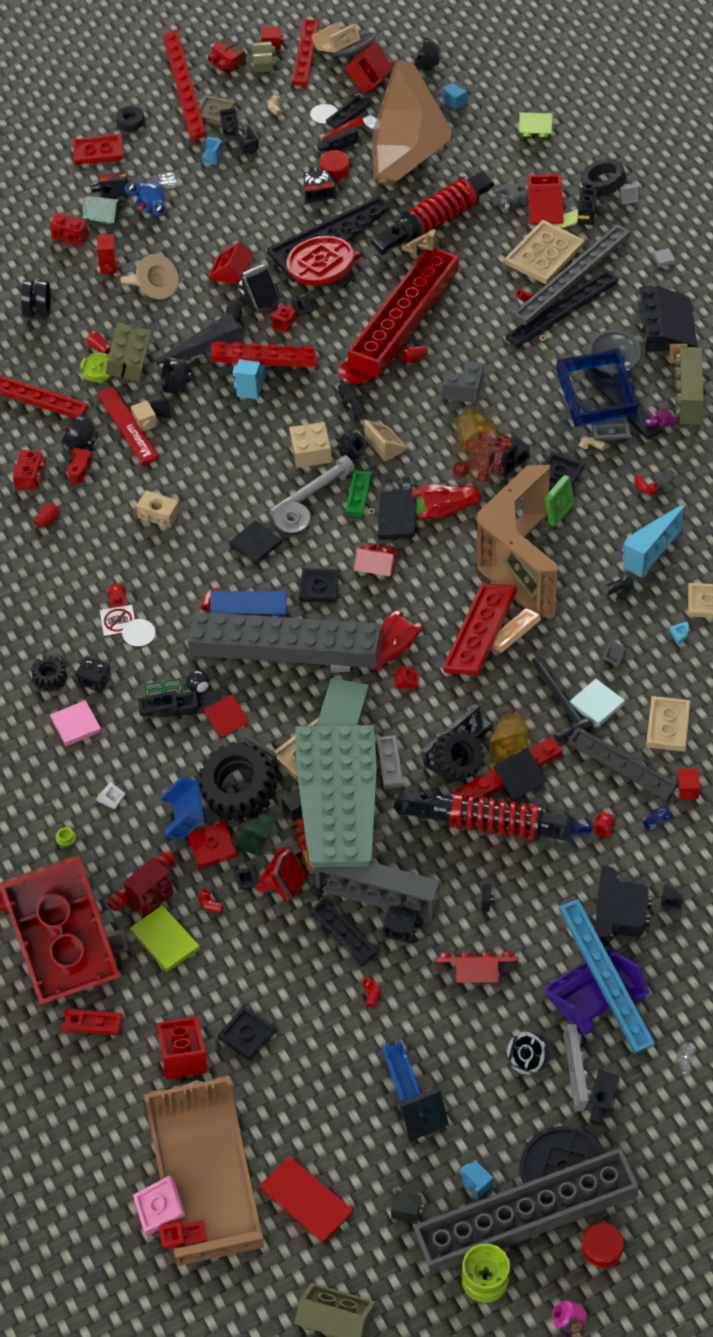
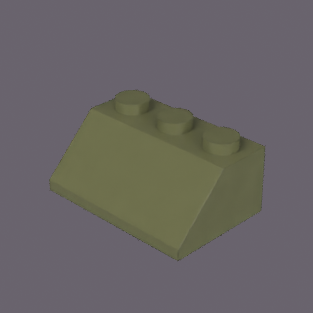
[295,1283,375,1337]

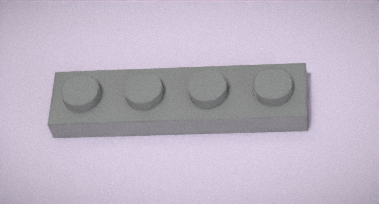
[563,1024,590,1111]

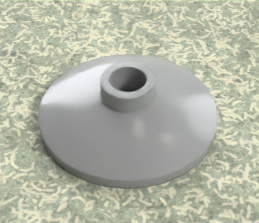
[273,501,310,533]

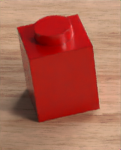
[261,27,284,50]
[677,768,700,801]

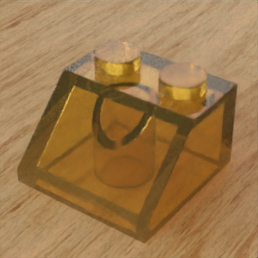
[454,407,498,452]
[490,712,528,764]

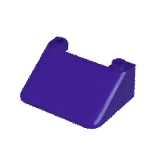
[543,950,650,1036]

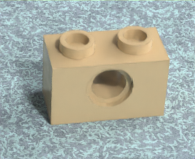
[136,490,180,528]

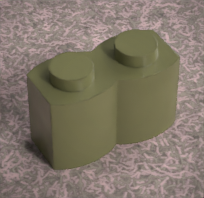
[252,41,276,73]

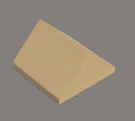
[364,420,408,461]

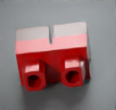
[207,37,246,72]

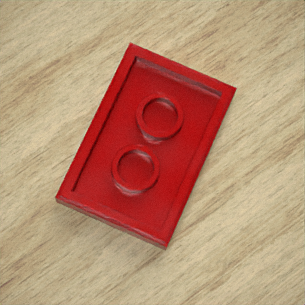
[72,134,124,165]

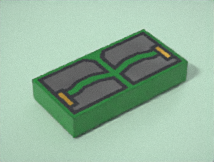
[144,678,184,697]

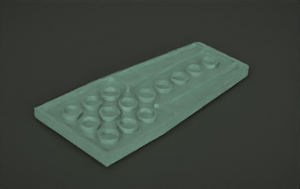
[295,725,376,868]

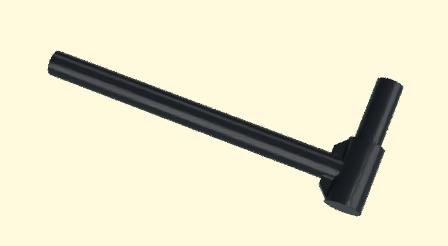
[531,657,593,742]

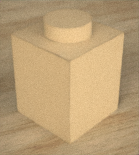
[131,401,157,432]

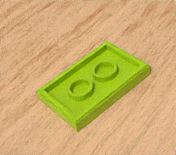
[130,905,200,972]

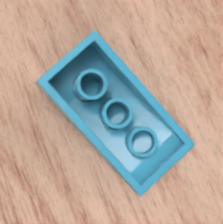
[622,505,684,578]

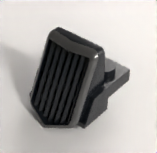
[233,264,281,311]

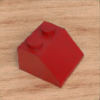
[207,242,254,284]

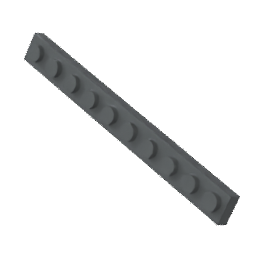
[513,224,631,326]

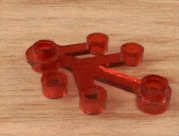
[453,430,511,483]

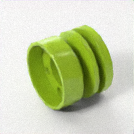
[462,1244,510,1303]

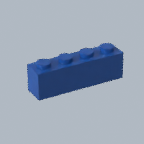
[210,591,287,617]

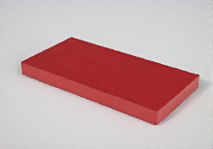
[259,1156,353,1244]

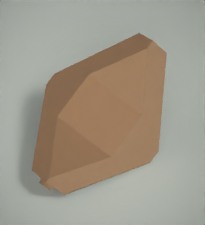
[372,60,452,186]

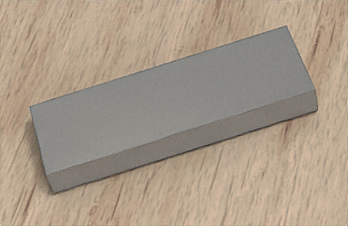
[376,735,404,789]

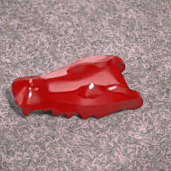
[411,484,481,521]
[370,610,424,672]

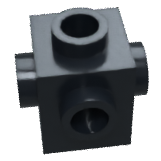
[336,432,368,459]

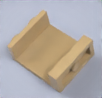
[311,23,361,52]

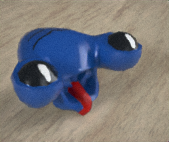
[124,182,167,217]

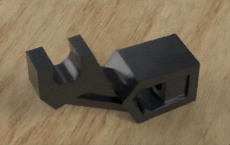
[337,382,365,421]

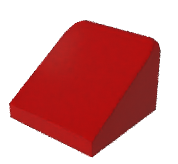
[395,666,419,689]

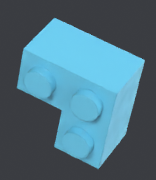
[233,359,266,399]

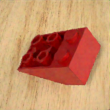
[345,41,393,93]
[527,174,564,225]

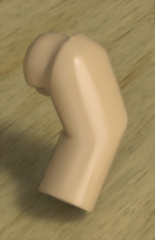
[268,95,282,117]
[579,437,607,451]

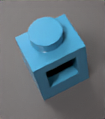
[443,83,468,110]
[459,1160,493,1201]

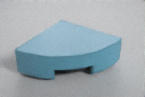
[669,621,689,645]

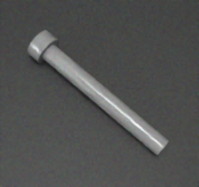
[269,455,355,517]

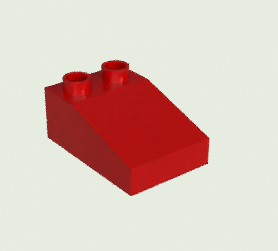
[0,855,120,1005]

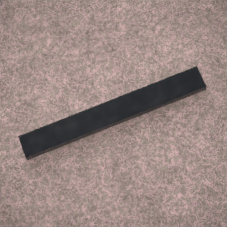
[505,270,619,349]

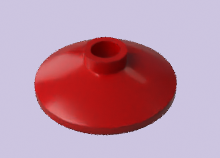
[338,361,372,384]

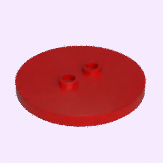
[287,236,355,286]

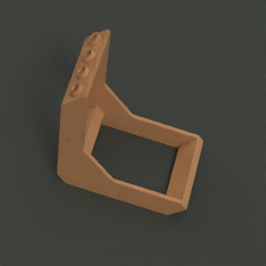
[477,465,558,618]

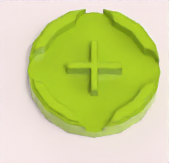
[80,352,111,382]

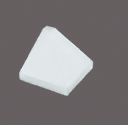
[96,782,126,809]

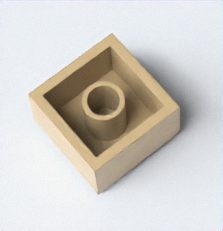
[289,422,332,468]

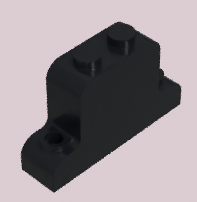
[594,866,652,947]

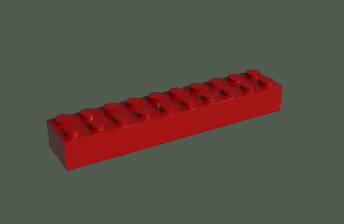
[347,247,459,378]

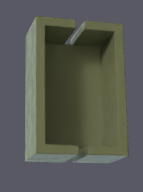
[105,322,151,382]

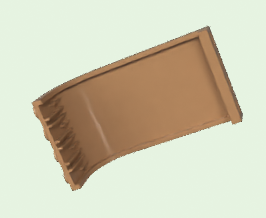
[144,1077,264,1266]

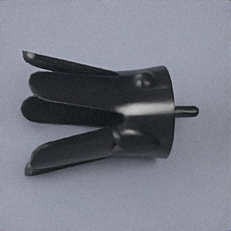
[607,575,633,601]

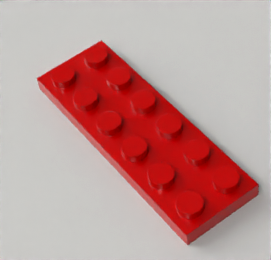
[211,341,317,368]
[442,583,518,676]

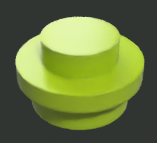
[56,828,76,847]

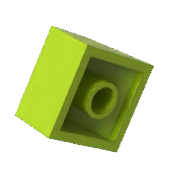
[519,113,553,137]

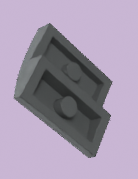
[590,415,631,441]

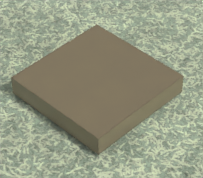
[199,95,235,126]

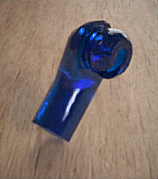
[643,807,673,828]
[570,816,592,834]

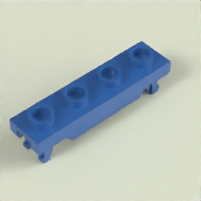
[381,1040,421,1103]

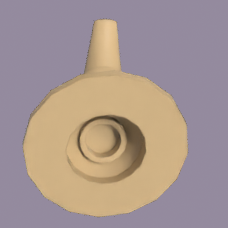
[121,254,179,300]

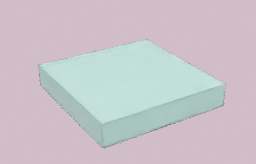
[570,679,625,727]

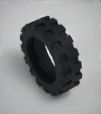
[581,159,626,197]

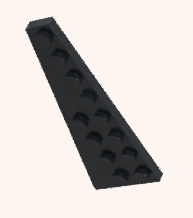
[267,196,389,283]

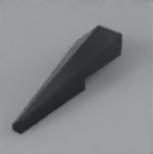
[155,313,243,365]

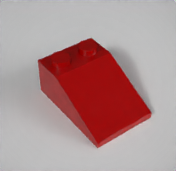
[156,1016,208,1080]

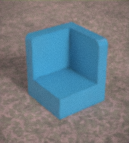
[202,137,224,165]

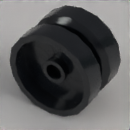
[21,280,51,317]

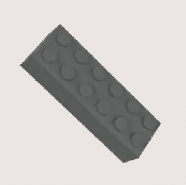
[315,861,440,922]

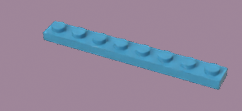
[559,899,655,1054]

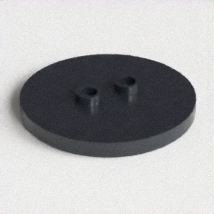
[520,1126,605,1184]

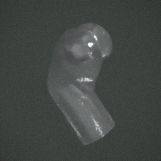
[676,1043,696,1074]

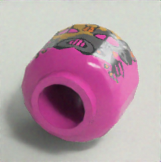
[552,1300,587,1334]

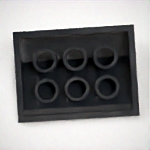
[638,286,698,352]

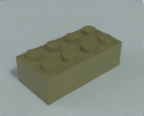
[675,347,704,425]

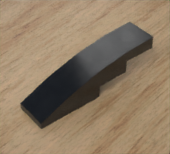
[138,690,219,717]

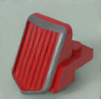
[255,846,307,901]

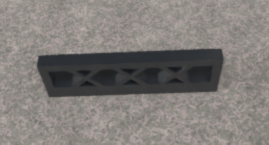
[421,705,492,775]

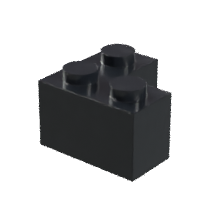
[489,433,530,477]

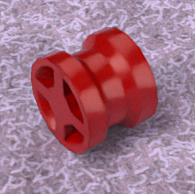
[108,584,127,607]
[592,812,616,837]

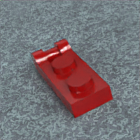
[61,1009,122,1036]

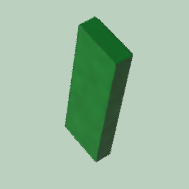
[345,470,372,517]

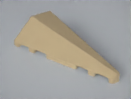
[401,229,439,255]

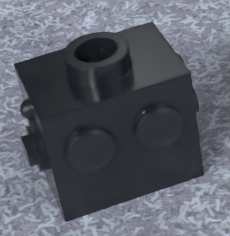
[75,656,112,693]
[383,906,419,943]

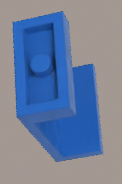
[160,776,204,841]

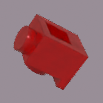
[271,305,297,333]

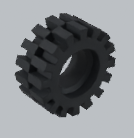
[31,655,67,692]

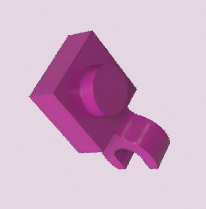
[646,409,677,428]

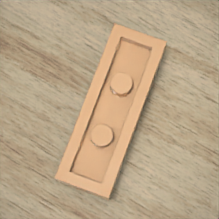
[492,608,541,653]

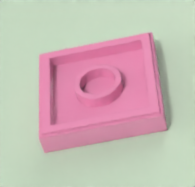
[50,700,101,746]
[133,1175,185,1236]

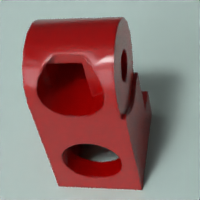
[67,447,93,484]

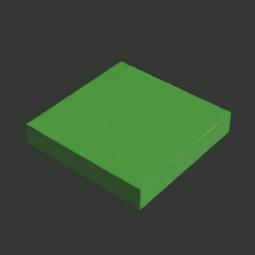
[544,475,575,527]

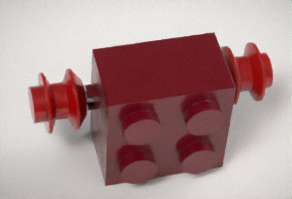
[107,851,176,918]

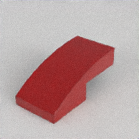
[158,1220,207,1249]

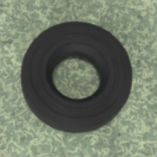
[116,106,145,131]

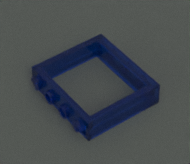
[556,348,640,427]

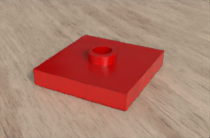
[187,821,237,869]

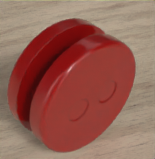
[319,151,350,181]
[582,1222,624,1268]

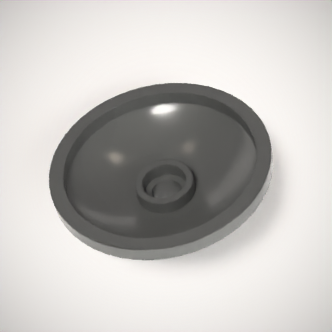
[332,32,376,58]
[588,330,641,374]

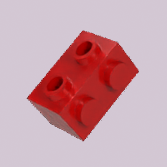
[49,212,89,246]
[13,449,46,490]

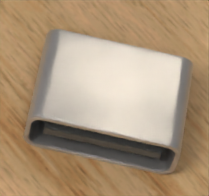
[361,115,377,133]

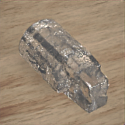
[147,172,177,188]

